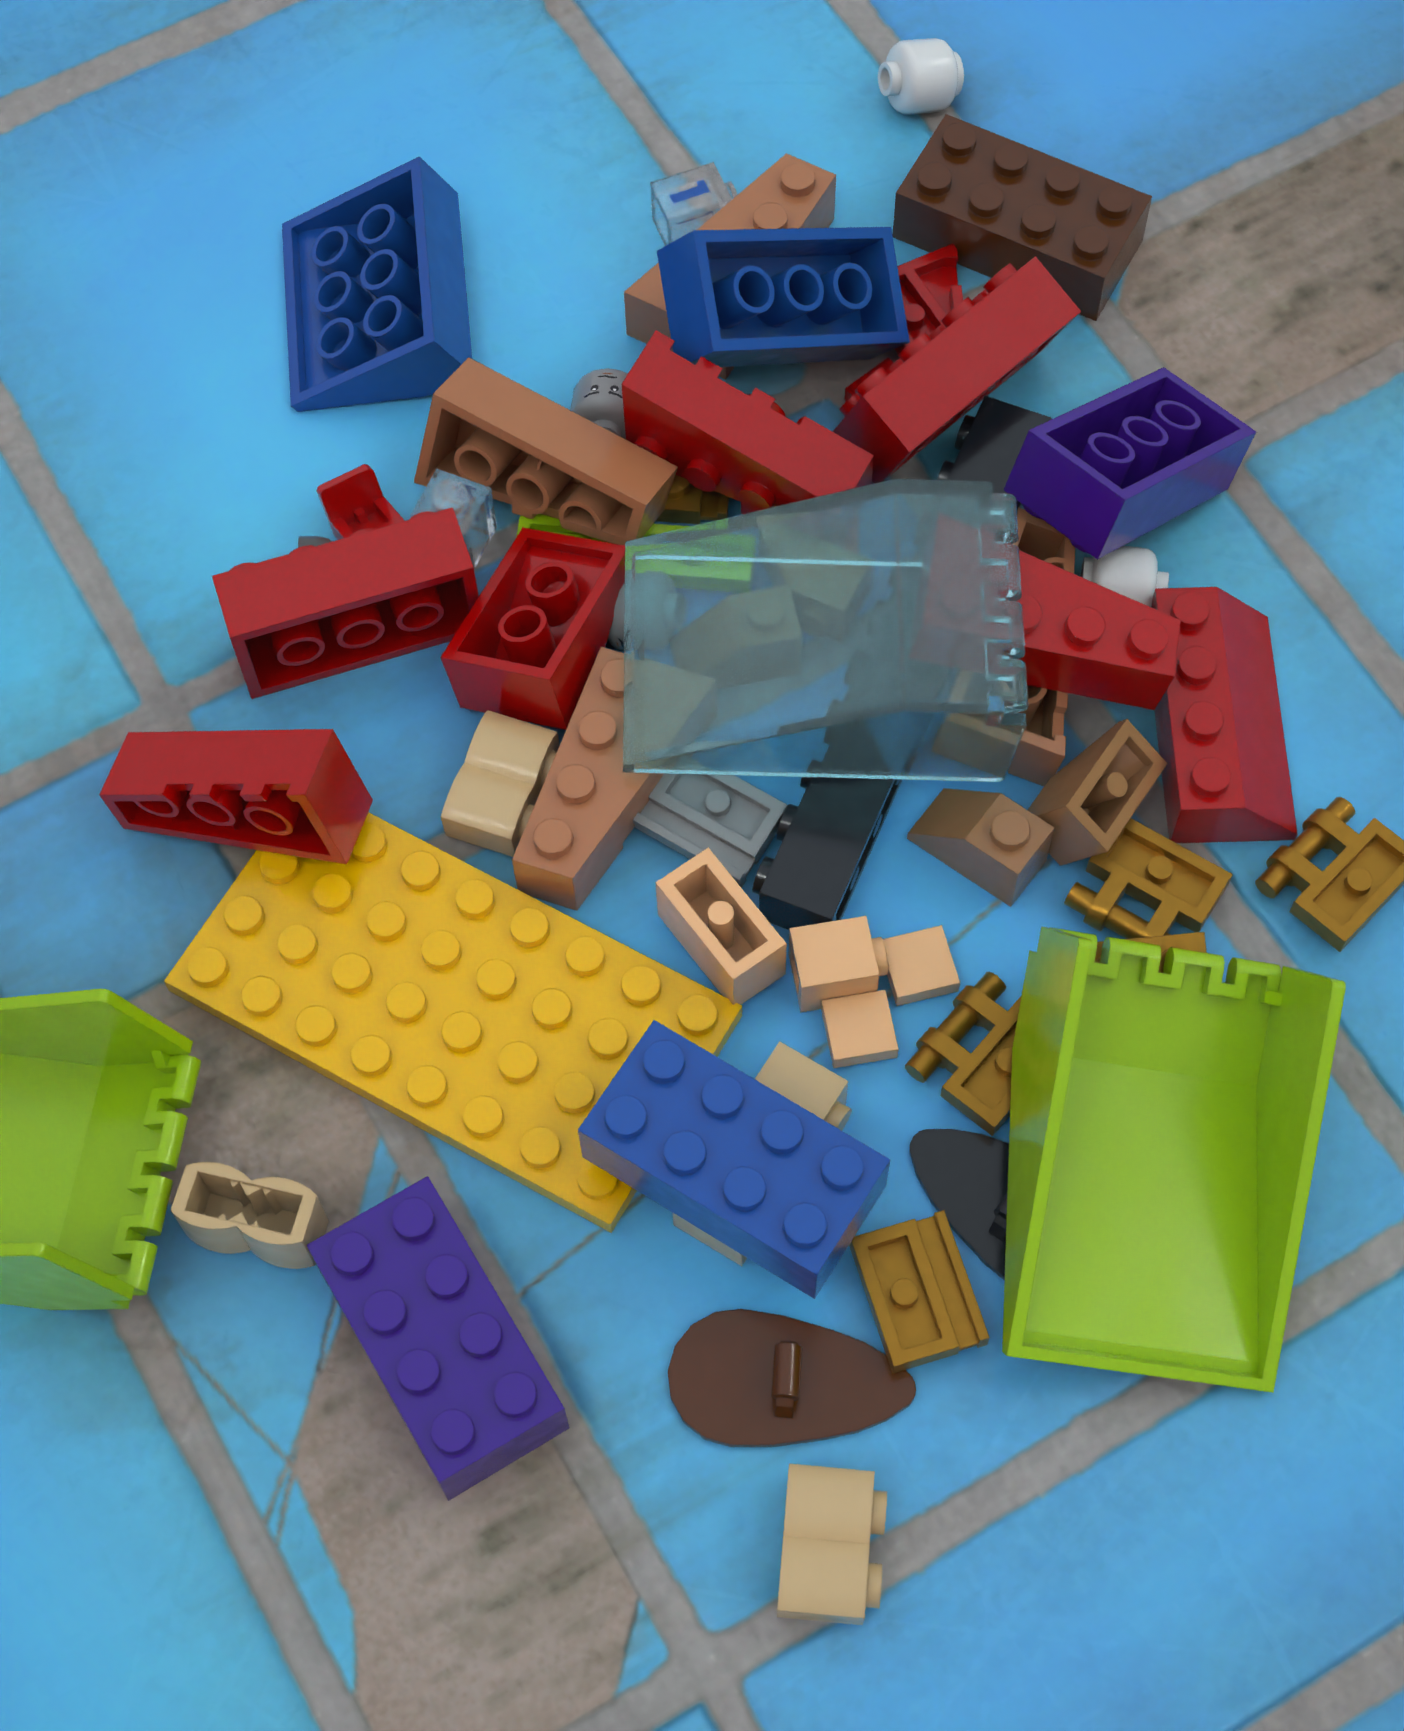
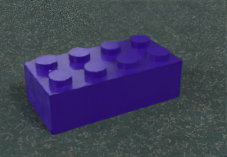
[1003,367,1256,560]
[306,1176,570,1501]

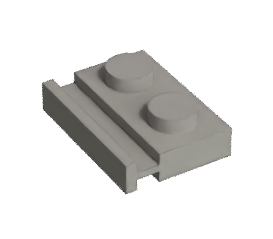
[633,746,788,888]

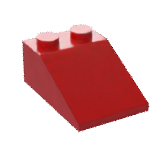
[440,527,632,730]

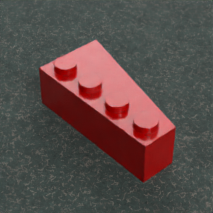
[621,330,874,542]
[907,515,1181,710]
[99,729,373,864]

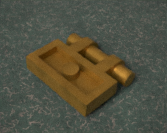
[1255,797,1404,952]
[1064,818,1233,939]
[905,972,1022,1136]

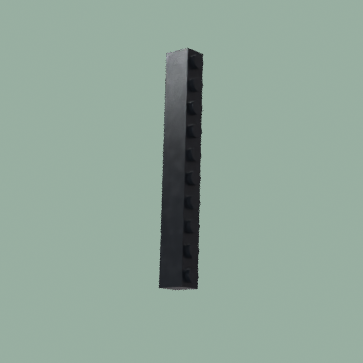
[752,396,1052,930]

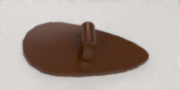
[668,1309,916,1447]

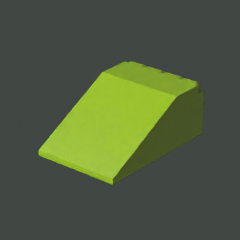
[1002,926,1346,1393]
[0,989,201,1310]

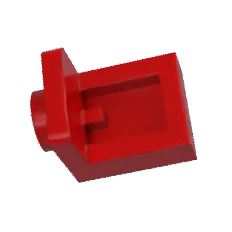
[316,464,405,540]

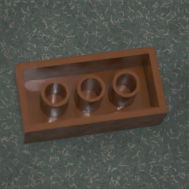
[892,114,1152,321]

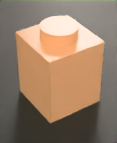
[788,916,888,1013]

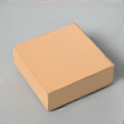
[883,925,960,1006]
[821,990,899,1068]

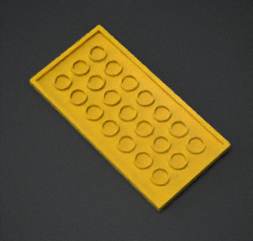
[164,812,742,1233]

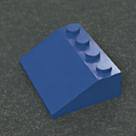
[282,156,472,412]

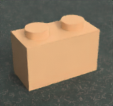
[655,847,787,1005]

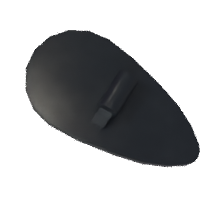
[909,1129,1009,1281]

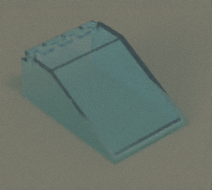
[623,479,1029,782]

